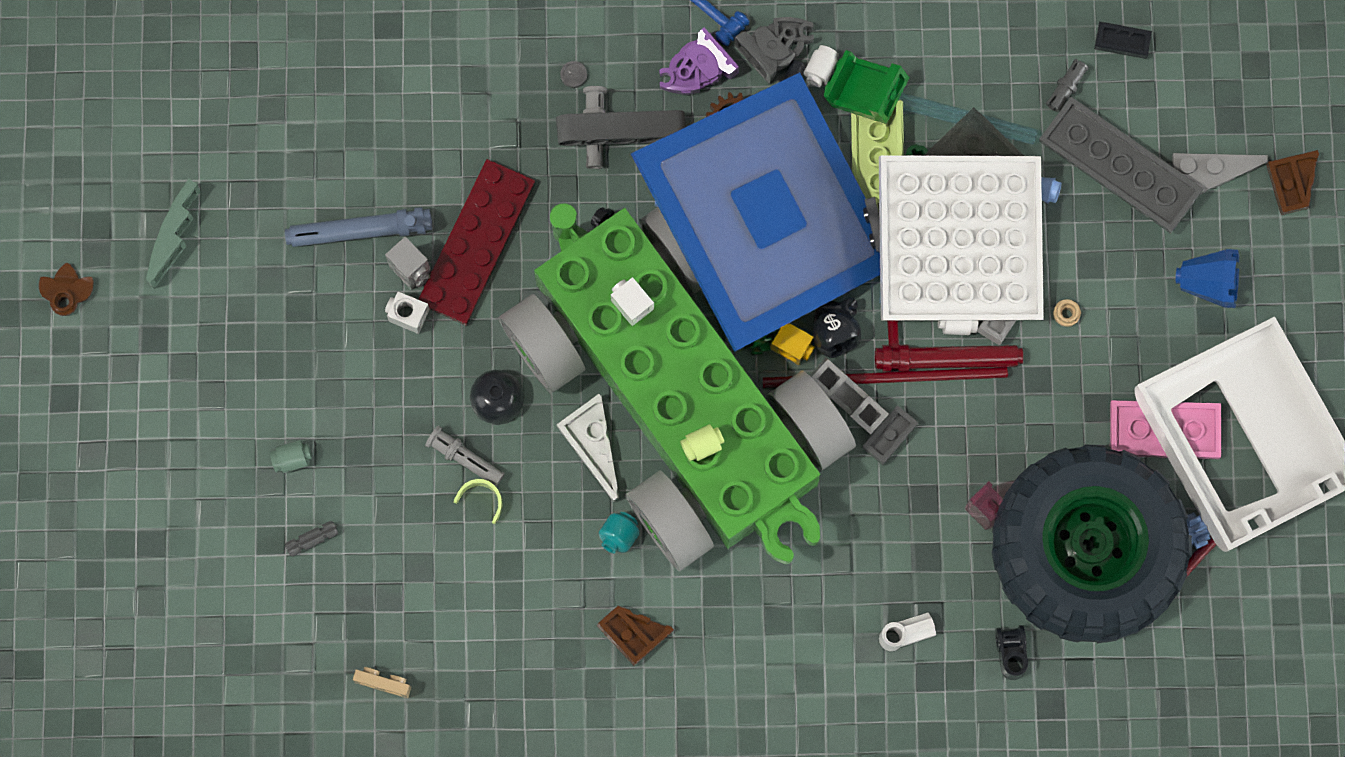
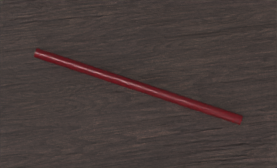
[762,367,1008,388]

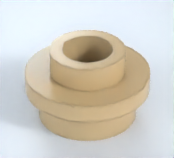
[1053,299,1081,327]

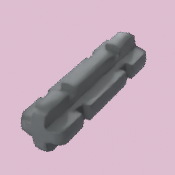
[285,521,338,556]

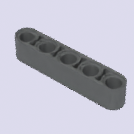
[556,110,686,146]

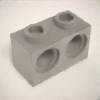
[385,237,431,290]

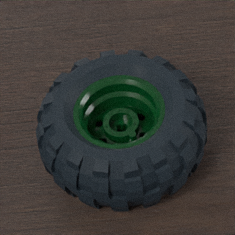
[991,444,1192,644]

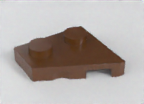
[597,606,674,666]

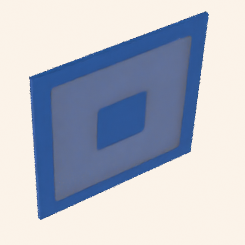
[631,73,880,352]

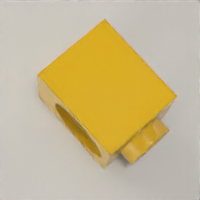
[771,323,815,365]

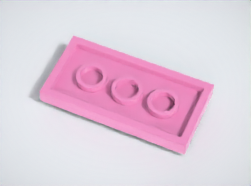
[1110,400,1221,459]

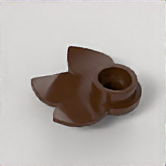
[39,263,94,316]

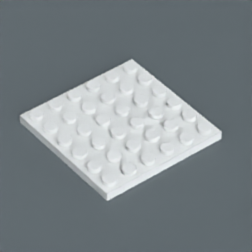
[879,156,1043,321]

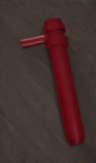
[875,321,1023,372]

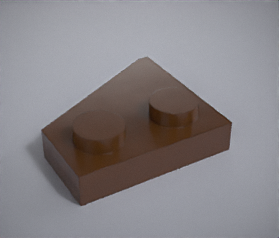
[1266,150,1319,215]

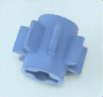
[1187,512,1210,549]

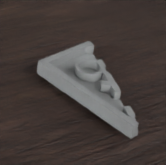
[1172,153,1268,195]

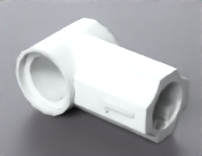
[879,612,936,651]

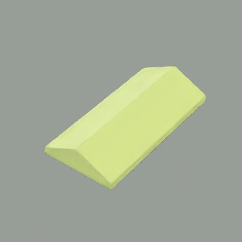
[851,100,904,199]

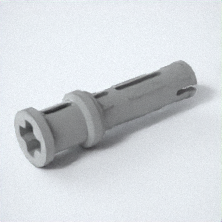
[583,86,607,169]
[425,425,505,487]

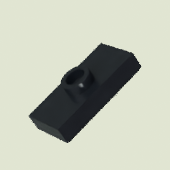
[1094,21,1152,59]

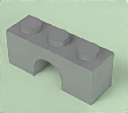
[810,357,889,434]

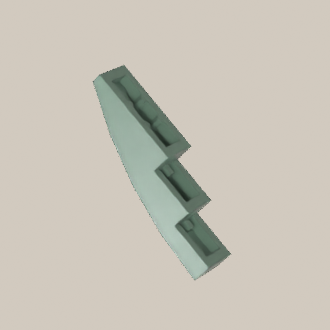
[146,178,201,289]

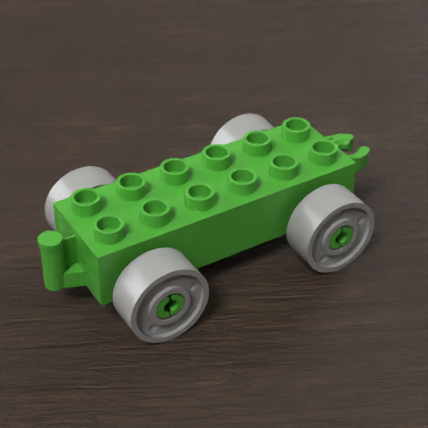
[498,204,856,571]

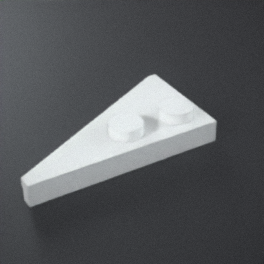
[557,394,619,502]

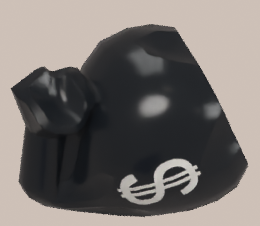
[813,297,861,358]

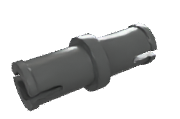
[1045,59,1089,113]

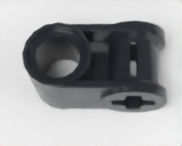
[995,625,1028,680]

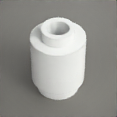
[804,45,839,87]
[938,320,978,335]

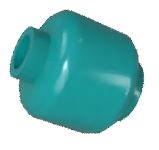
[599,512,640,554]

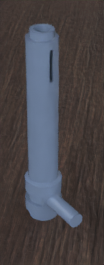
[285,207,432,247]

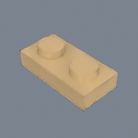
[353,667,411,698]

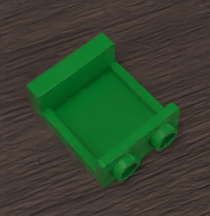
[824,50,909,124]

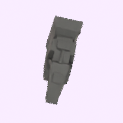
[734,17,814,84]

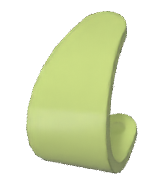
[454,479,503,524]

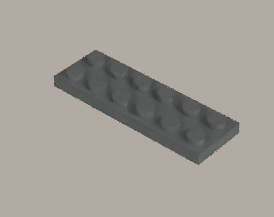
[1039,97,1203,234]

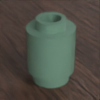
[270,440,313,473]

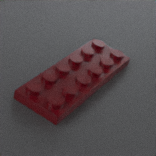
[418,159,536,326]

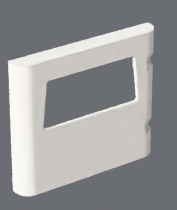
[1135,317,1345,552]

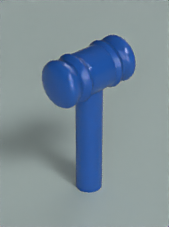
[690,0,749,46]

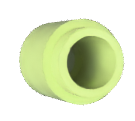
[680,424,724,461]

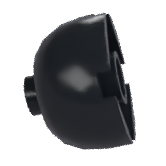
[470,369,525,425]

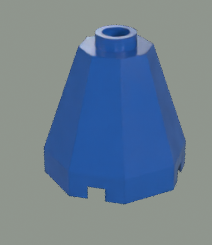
[1176,249,1240,308]

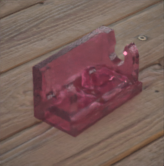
[965,481,1003,530]

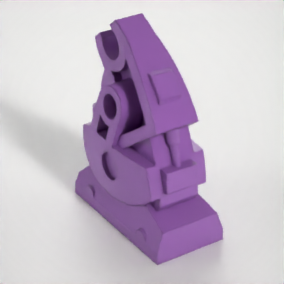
[660,27,739,95]

